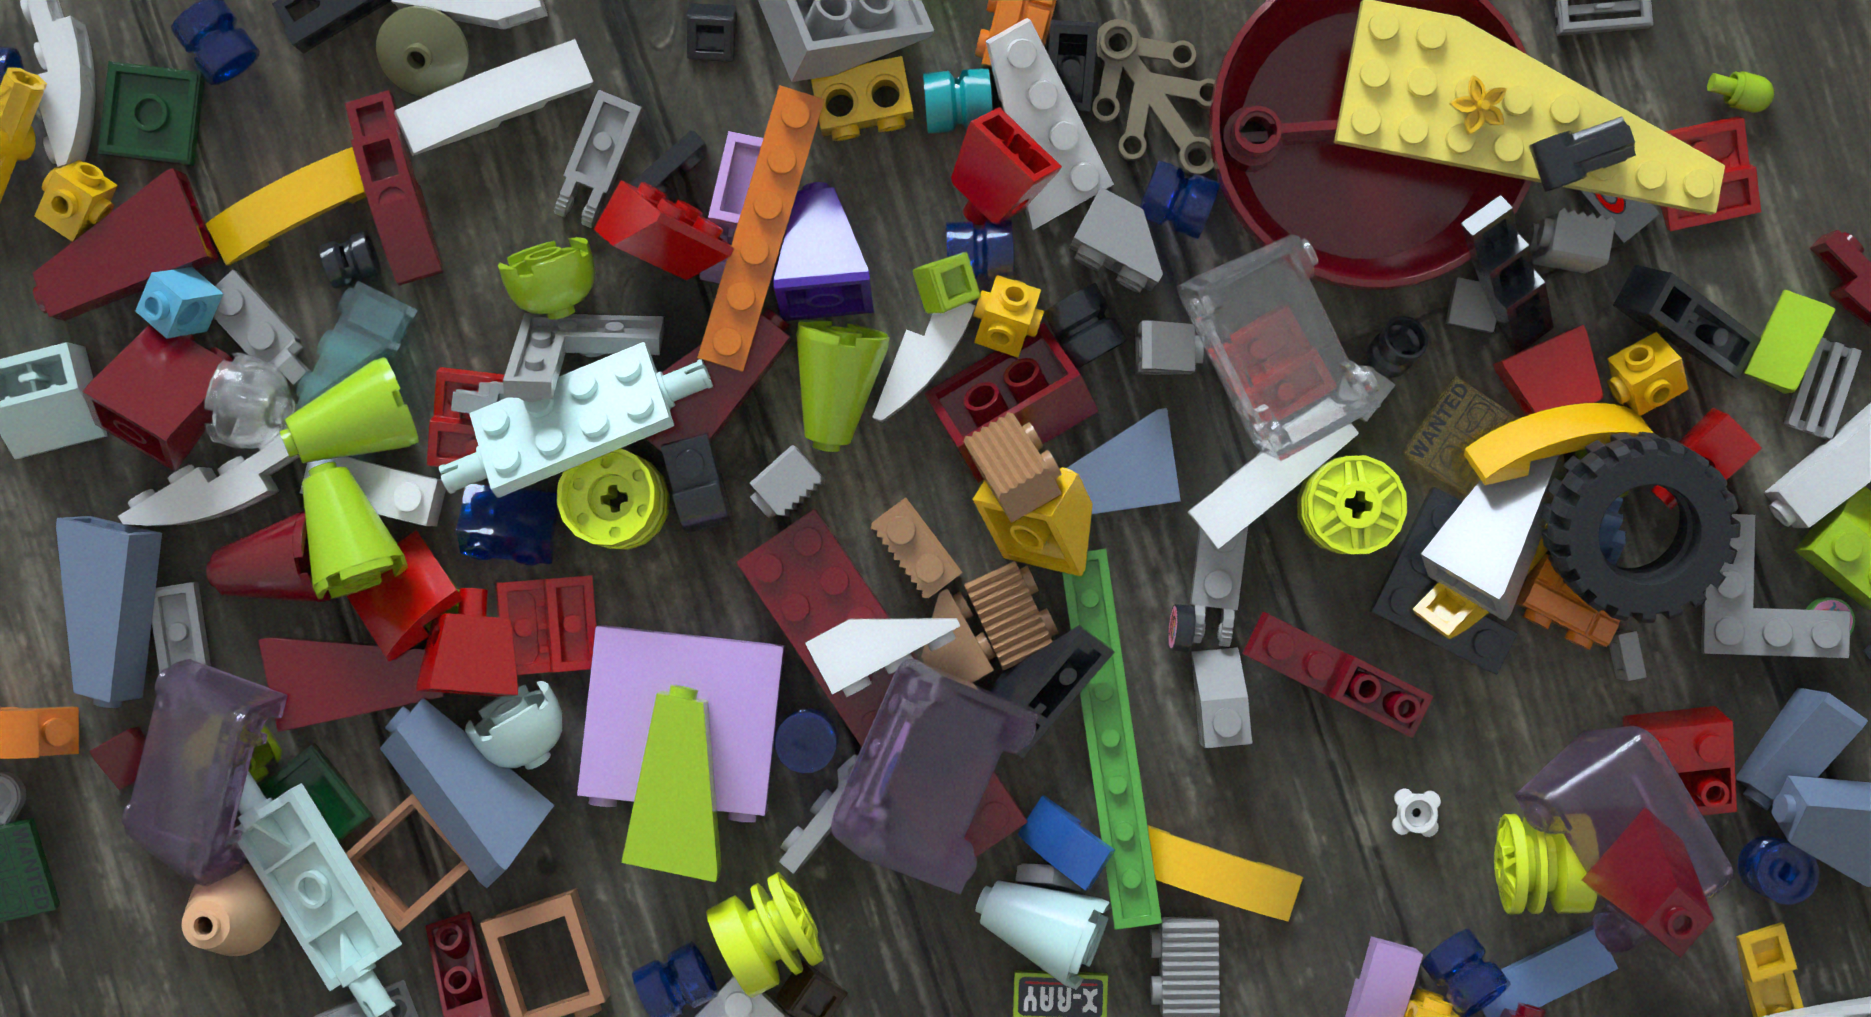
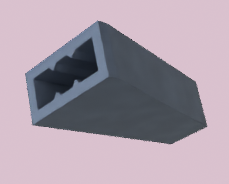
[56,516,162,708]
[380,698,554,888]

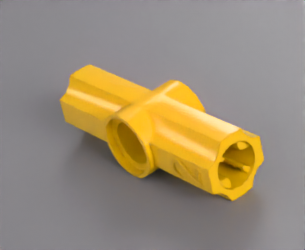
[0,68,47,203]

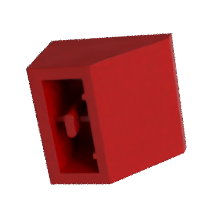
[594,180,735,280]
[1623,706,1737,820]

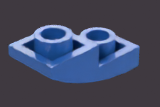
[1017,795,1115,890]

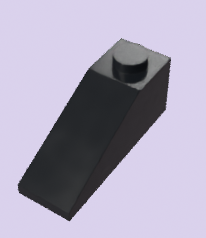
[1613,265,1761,379]
[974,625,1115,758]

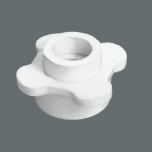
[1392,788,1441,837]

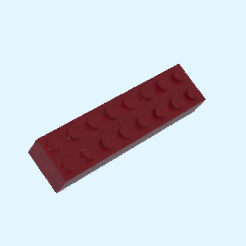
[736,509,1027,875]

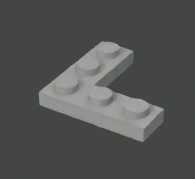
[503,313,664,402]
[1701,514,1850,658]

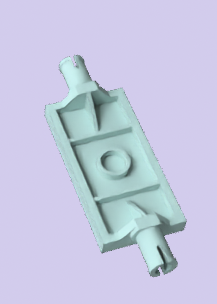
[439,342,713,498]
[219,764,402,1017]

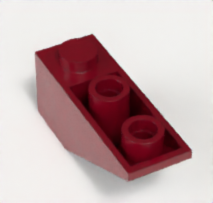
[425,911,505,1017]

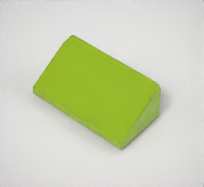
[1743,290,1835,394]

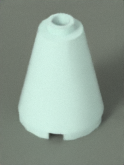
[975,880,1111,990]

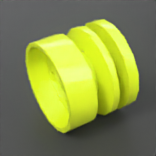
[557,448,670,550]
[1297,455,1407,554]
[1494,813,1598,914]
[706,872,824,998]

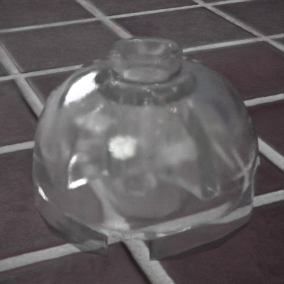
[204,353,295,450]

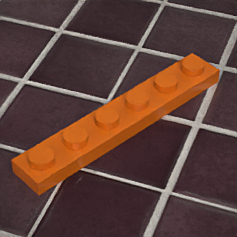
[697,85,825,372]

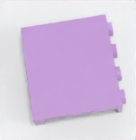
[577,625,786,822]

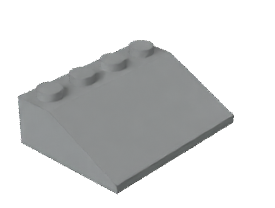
[758,0,934,82]

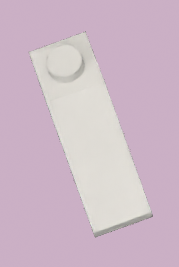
[300,457,446,526]

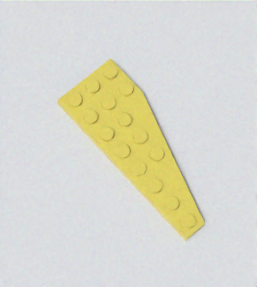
[1334,0,1725,215]

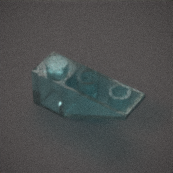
[295,281,417,409]

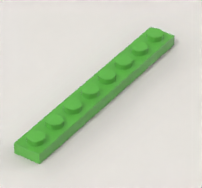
[1062,549,1162,930]

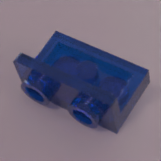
[456,484,559,566]

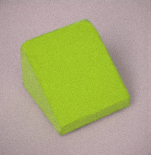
[913,252,981,314]

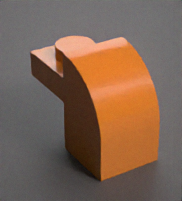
[0,706,79,759]

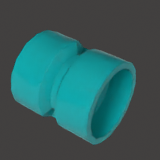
[923,68,992,134]

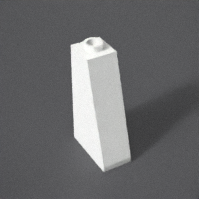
[1764,403,1871,528]

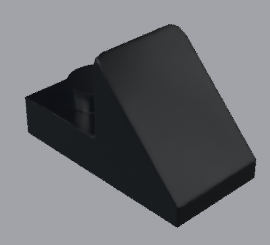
[1047,20,1098,112]

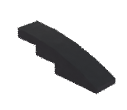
[1461,195,1554,354]

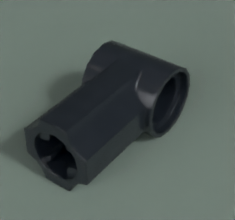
[1529,116,1636,192]

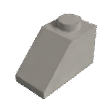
[1135,321,1204,375]
[1191,647,1252,748]

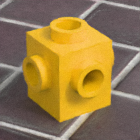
[34,160,118,242]
[973,275,1044,358]
[1607,332,1689,417]

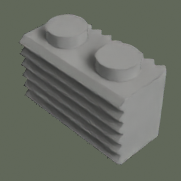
[1526,208,1616,274]
[750,445,825,518]
[1150,916,1220,1017]

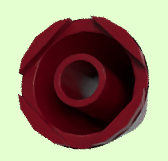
[206,510,331,602]

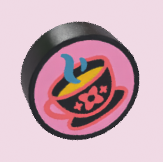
[1168,604,1196,652]

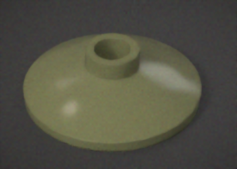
[376,6,469,97]

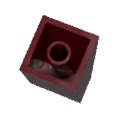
[83,325,240,472]

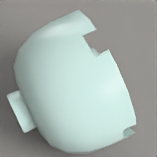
[465,681,563,770]

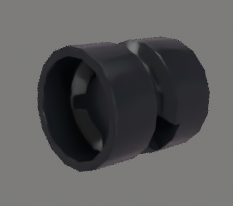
[1043,283,1127,369]

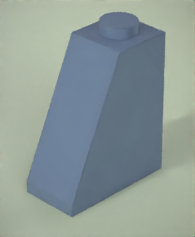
[1067,408,1181,514]
[1735,688,1868,810]
[1771,775,1871,887]

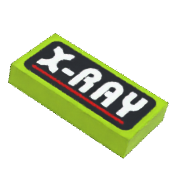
[1013,970,1108,1017]

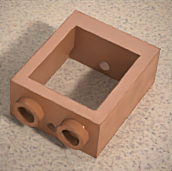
[346,793,470,932]
[480,888,611,1017]

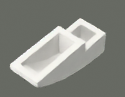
[873,303,976,423]

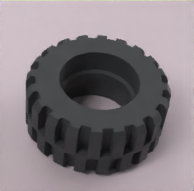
[1541,432,1741,623]

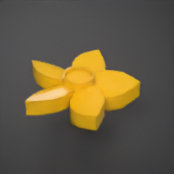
[1449,75,1507,134]

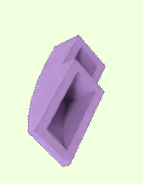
[699,131,763,283]
[1345,936,1423,1017]

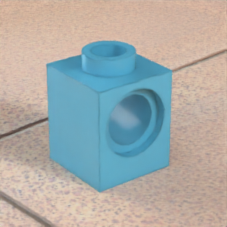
[135,267,223,338]

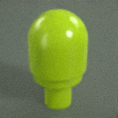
[1707,71,1774,113]

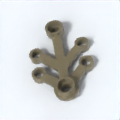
[1091,19,1216,176]

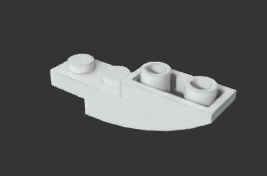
[20,0,96,168]
[118,432,299,526]

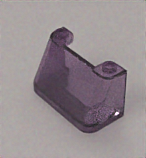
[831,658,1039,894]
[122,659,288,887]
[1514,726,1734,952]

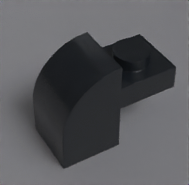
[661,432,733,533]

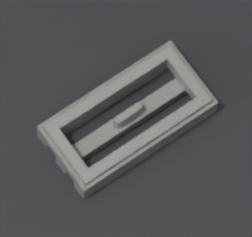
[1554,0,1653,36]
[1783,337,1862,440]

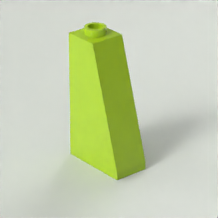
[622,684,722,882]

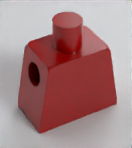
[951,107,1062,225]
[1492,325,1603,416]
[1651,408,1762,510]
[416,588,518,698]

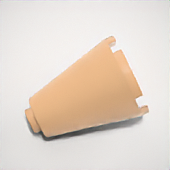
[182,862,282,956]

